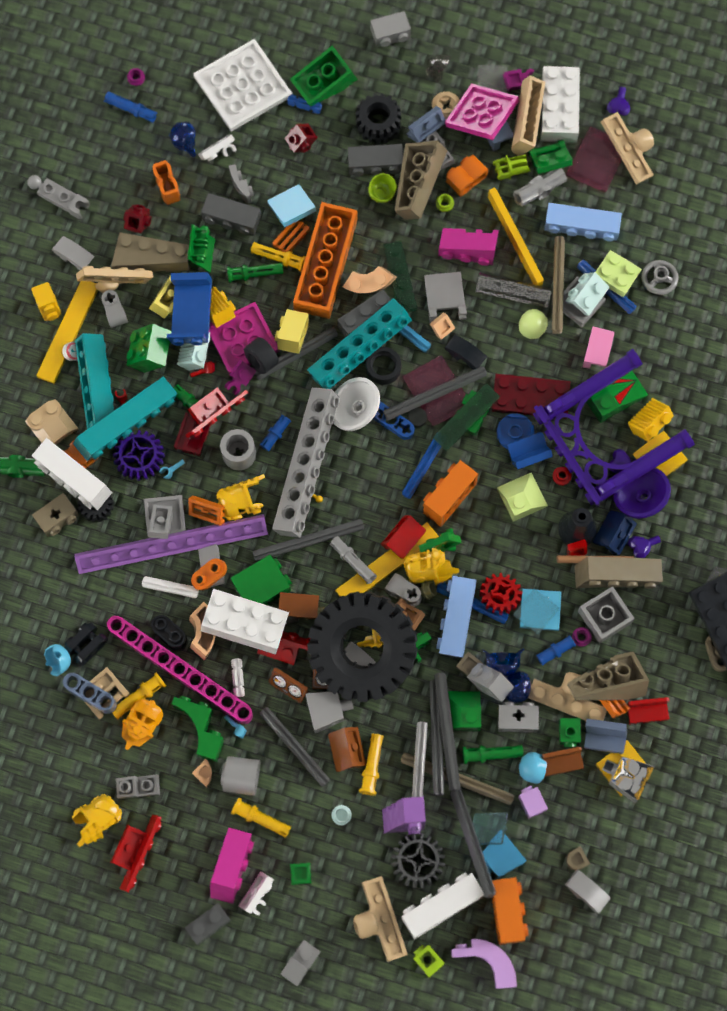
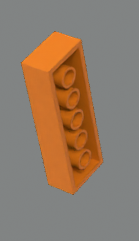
[293,202,358,319]

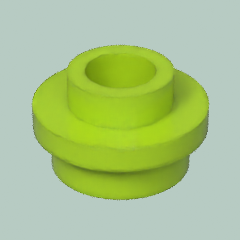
[436,194,454,212]

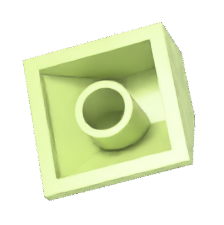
[497,472,548,522]

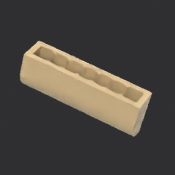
[511,75,545,156]

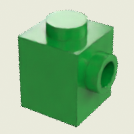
[559,718,581,748]

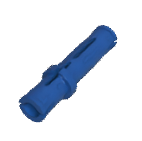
[104,91,157,123]

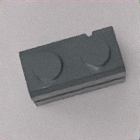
[185,903,231,946]

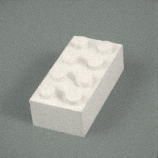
[540,66,580,143]
[31,438,112,510]
[200,589,289,654]
[401,872,484,940]

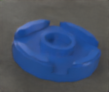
[496,413,535,449]

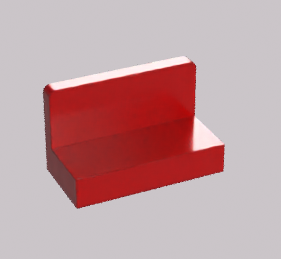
[381,515,426,559]
[627,697,669,725]

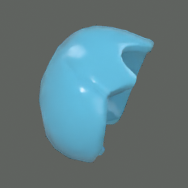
[44,644,71,676]
[519,752,547,784]

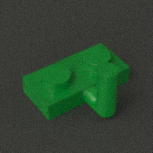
[419,529,461,552]

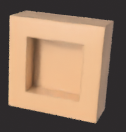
[430,313,455,340]

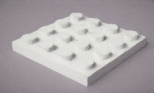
[193,39,292,132]

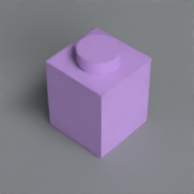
[518,786,548,819]

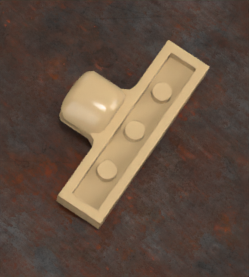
[601,112,654,185]
[76,266,153,293]
[527,672,607,721]
[353,876,408,962]

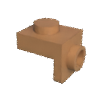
[395,598,425,631]

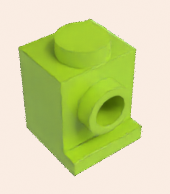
[413,945,445,978]

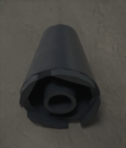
[558,508,597,545]

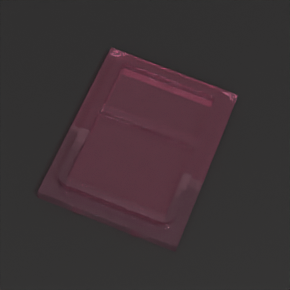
[566,126,622,193]
[403,355,466,427]

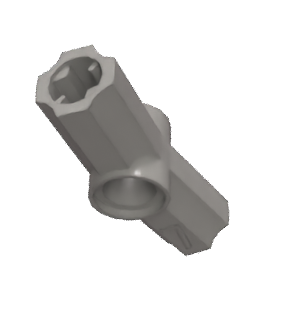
[513,168,567,206]

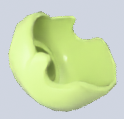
[518,309,548,339]

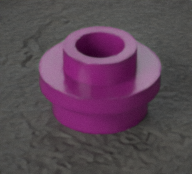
[127,68,145,86]
[572,627,592,647]

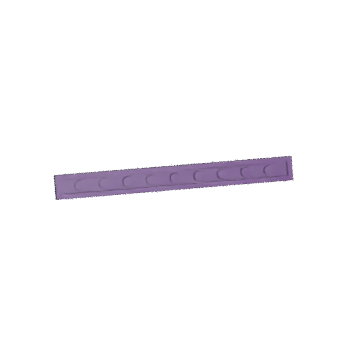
[74,514,268,574]

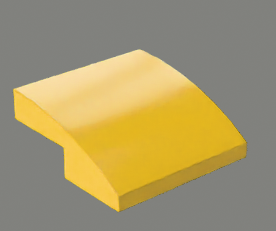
[633,431,688,476]

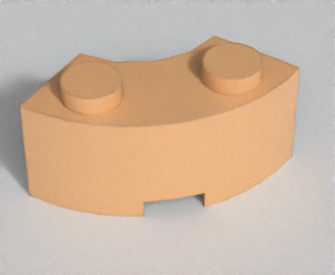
[343,266,397,293]
[189,602,216,660]

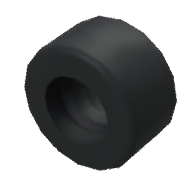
[244,337,279,374]

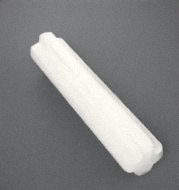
[142,576,199,598]

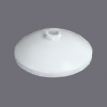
[334,377,380,431]

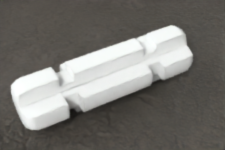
[231,658,245,697]

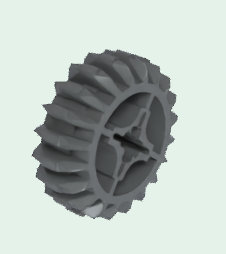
[391,833,445,888]

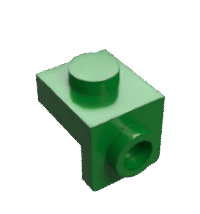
[415,632,432,664]

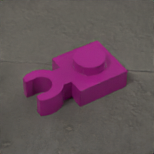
[503,69,534,91]
[225,360,256,395]

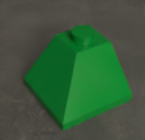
[448,691,481,731]

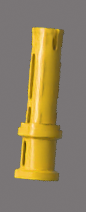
[251,242,306,272]
[112,672,167,720]
[359,734,384,796]
[231,798,292,838]

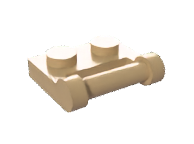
[84,667,130,720]

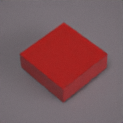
[567,539,587,556]

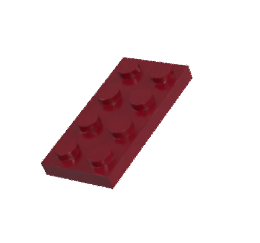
[492,374,571,419]

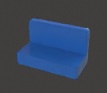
[507,432,553,469]

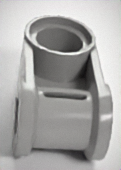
[101,290,128,328]
[384,573,422,607]

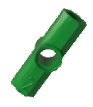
[0,455,45,478]

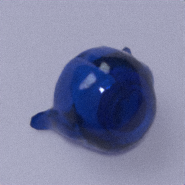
[170,121,196,157]
[482,648,524,677]
[505,671,531,703]

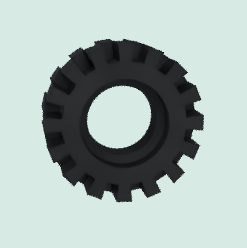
[77,495,114,523]

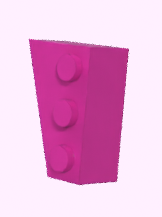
[438,228,499,266]
[210,828,254,904]

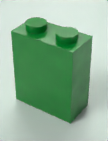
[230,555,292,605]

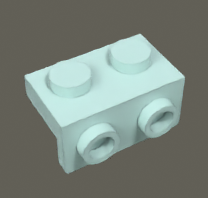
[565,272,610,316]

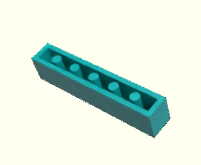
[75,333,118,441]
[73,376,178,461]

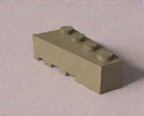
[394,141,448,220]
[111,233,192,273]
[575,556,663,589]

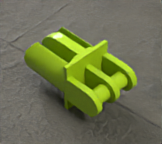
[493,154,530,180]

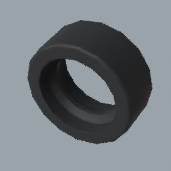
[366,347,402,385]

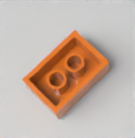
[423,460,478,527]
[492,877,528,945]

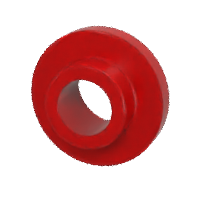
[552,467,572,486]

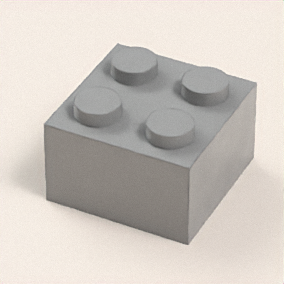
[578,586,635,644]

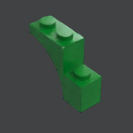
[172,696,224,763]

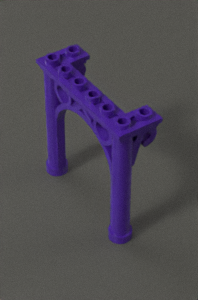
[533,348,695,507]

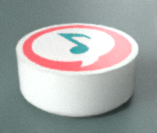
[62,342,77,361]

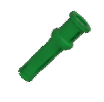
[227,262,284,283]
[462,745,523,765]

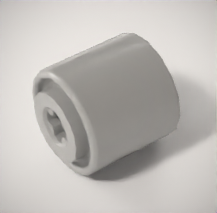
[220,429,256,471]
[221,756,260,796]

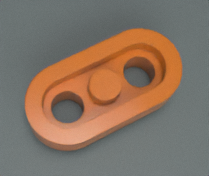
[191,558,227,590]

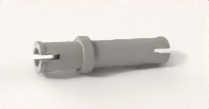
[330,536,377,584]

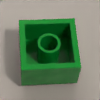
[126,324,172,373]

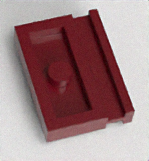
[174,412,211,456]

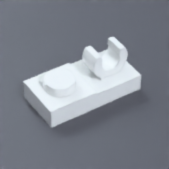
[198,135,236,161]
[238,871,274,915]

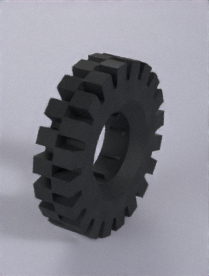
[307,591,418,702]

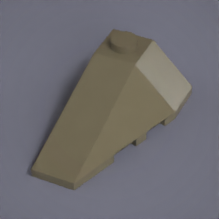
[568,651,649,700]

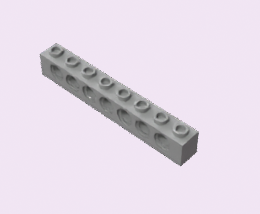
[272,388,339,538]

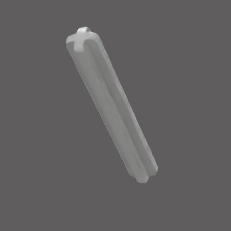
[412,722,428,797]

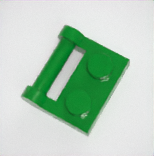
[528,140,573,174]

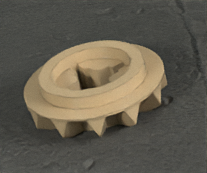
[432,92,460,119]

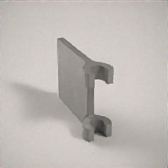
[424,272,467,323]

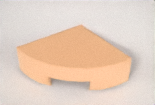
[192,759,212,787]

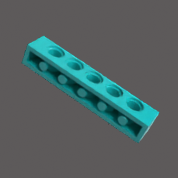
[307,298,412,389]

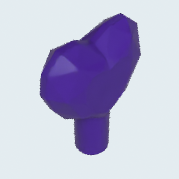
[607,87,630,116]
[610,449,631,473]
[628,535,661,558]

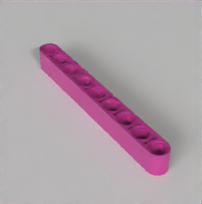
[107,616,253,724]

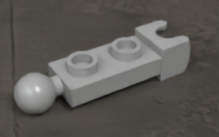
[27,175,90,219]

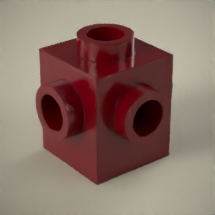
[284,124,318,153]
[124,204,152,233]

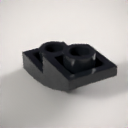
[444,335,487,370]

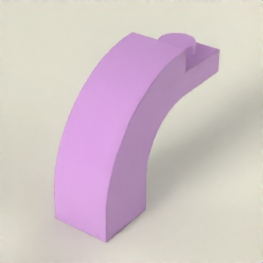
[451,939,517,989]

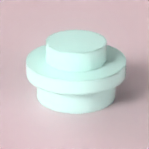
[332,805,352,825]

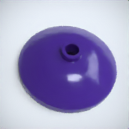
[613,468,671,518]

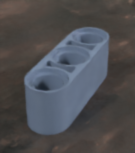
[63,673,117,714]

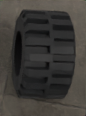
[356,93,401,144]

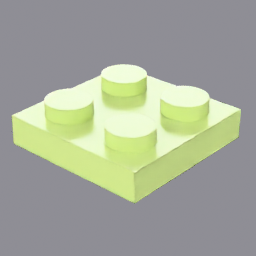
[595,250,642,298]

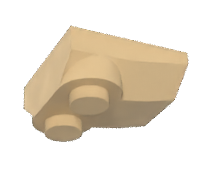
[25,399,79,445]

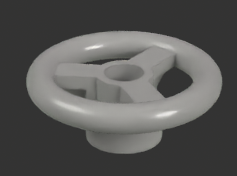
[641,260,678,295]

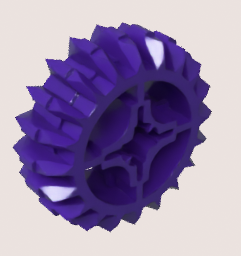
[113,429,165,481]

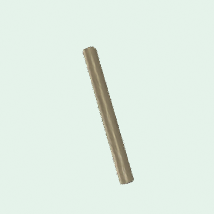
[552,236,565,334]
[401,753,514,805]

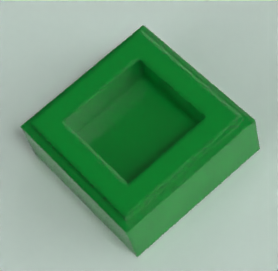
[290,863,312,885]

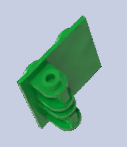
[187,224,215,273]

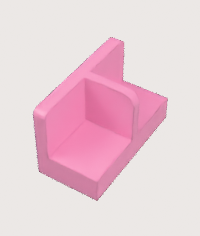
[583,327,614,369]

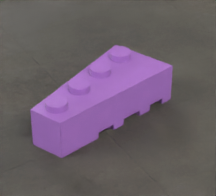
[382,797,426,835]

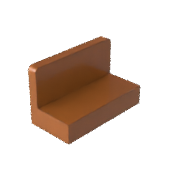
[279,592,319,619]
[328,727,366,772]
[540,747,584,777]

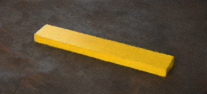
[488,187,544,290]
[36,281,98,384]
[335,522,439,597]

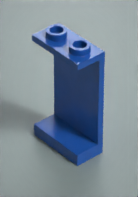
[167,272,212,346]

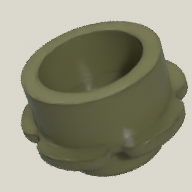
[420,581,437,600]

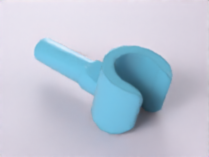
[159,459,185,479]
[224,715,247,739]

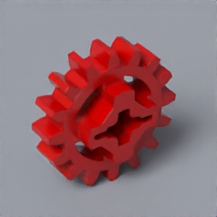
[479,573,522,615]

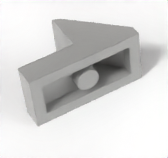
[149,505,173,539]
[281,940,320,986]

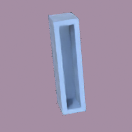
[544,203,622,241]
[436,576,477,658]

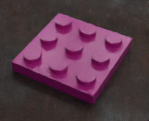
[445,84,519,140]
[209,302,280,375]

